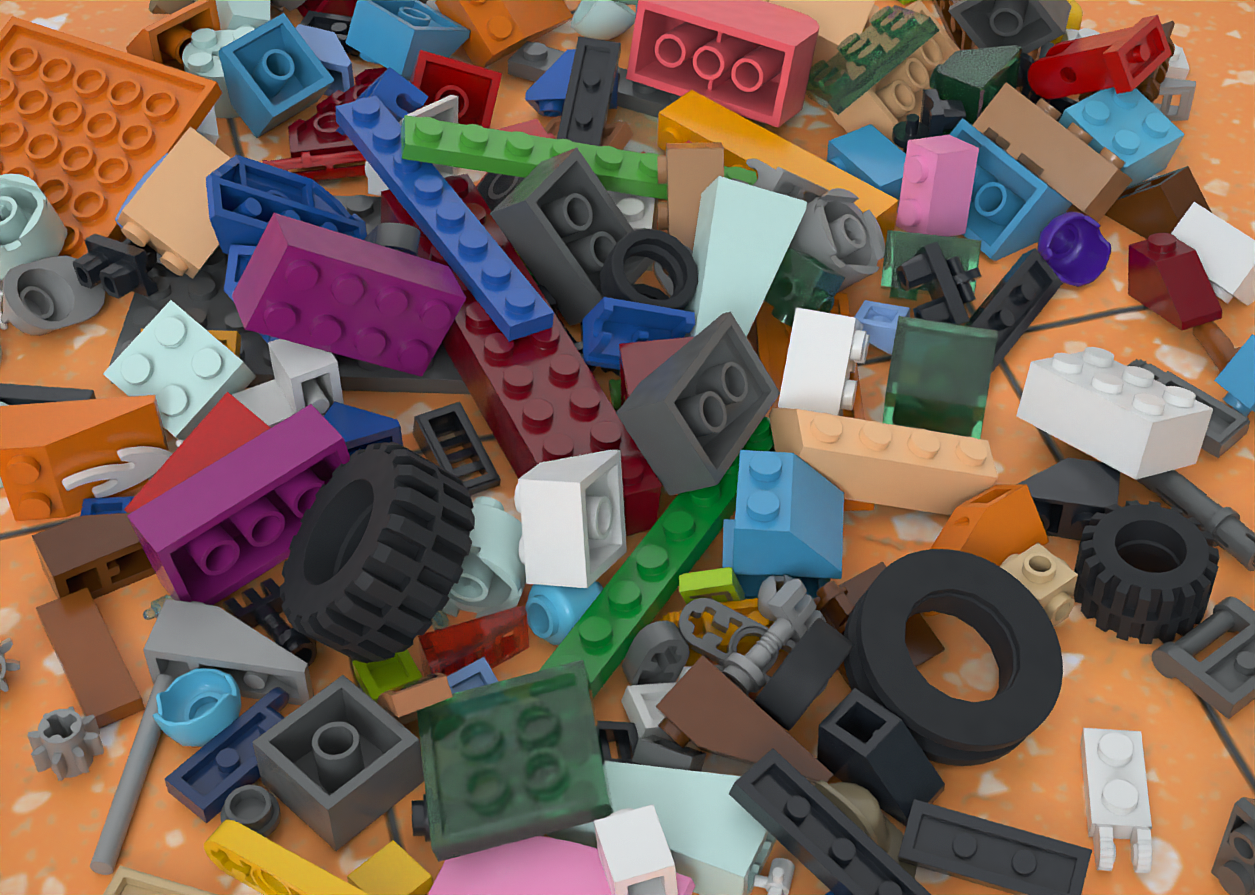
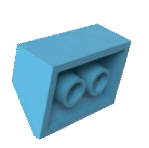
[950,118,1072,261]

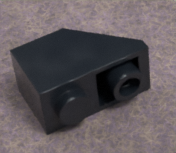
[1018,457,1120,541]
[817,688,945,826]

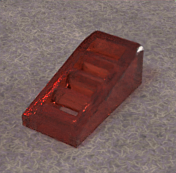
[418,605,529,677]

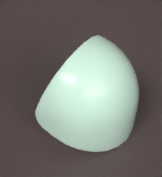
[571,0,636,40]

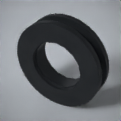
[844,549,1063,766]

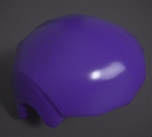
[1037,211,1111,287]

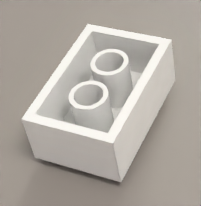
[1016,347,1213,480]

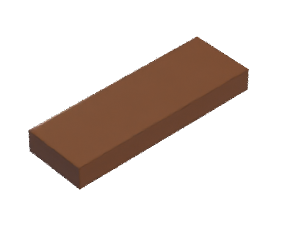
[36,588,145,729]

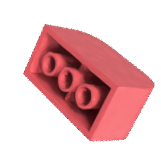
[626,0,819,128]

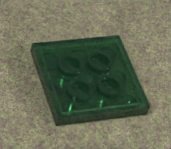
[806,5,940,115]
[417,660,614,862]

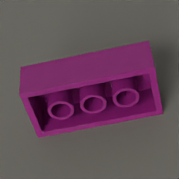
[232,213,466,377]
[127,404,350,606]

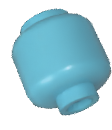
[525,581,604,646]

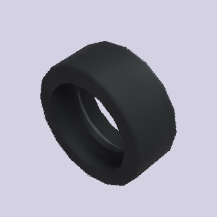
[600,228,698,310]
[754,618,854,731]

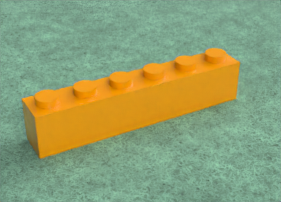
[657,90,899,242]

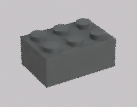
[490,147,654,326]

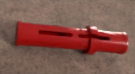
[262,150,366,181]

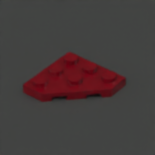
[288,67,387,158]

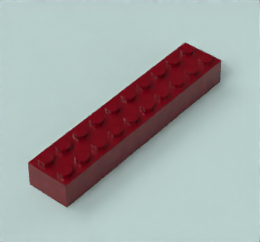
[381,173,662,536]

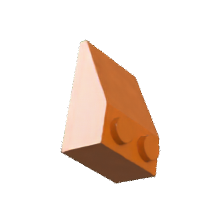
[435,0,573,68]
[0,395,169,521]

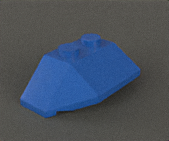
[206,155,367,255]

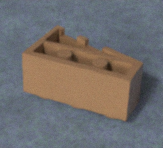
[972,82,1132,222]
[657,142,724,275]

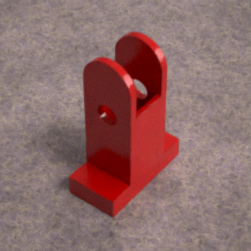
[1028,15,1172,99]

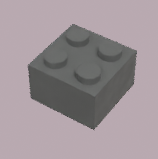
[252,675,425,851]

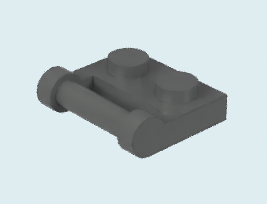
[1152,596,1255,719]

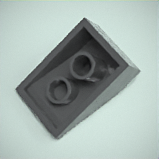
[616,311,780,496]

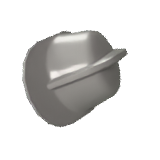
[1,255,105,336]

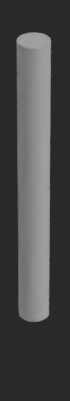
[90,674,176,875]

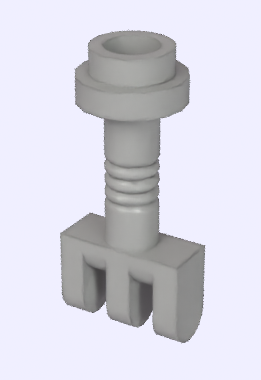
[722,579,826,695]

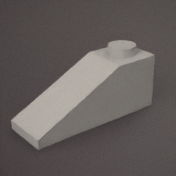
[143,599,314,705]

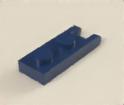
[164,687,289,823]

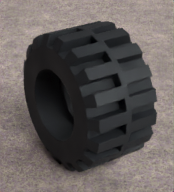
[1073,500,1220,644]

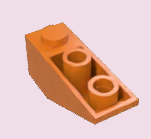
[922,484,1049,617]

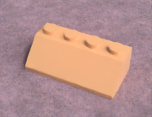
[827,0,968,151]
[769,408,998,515]

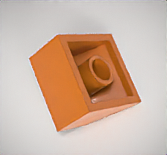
[126,0,221,71]

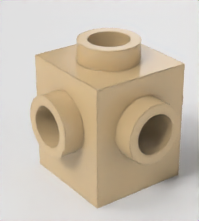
[1000,543,1078,627]

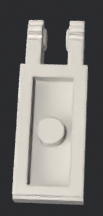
[1080,728,1153,874]

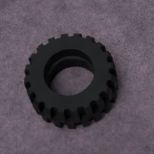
[280,442,475,663]

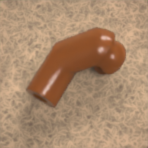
[1193,321,1241,372]

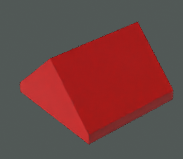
[410,50,502,128]

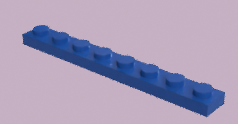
[336,96,554,341]

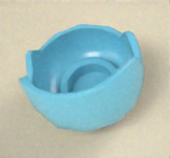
[152,668,241,747]

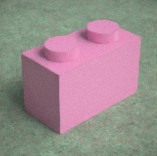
[896,135,979,241]

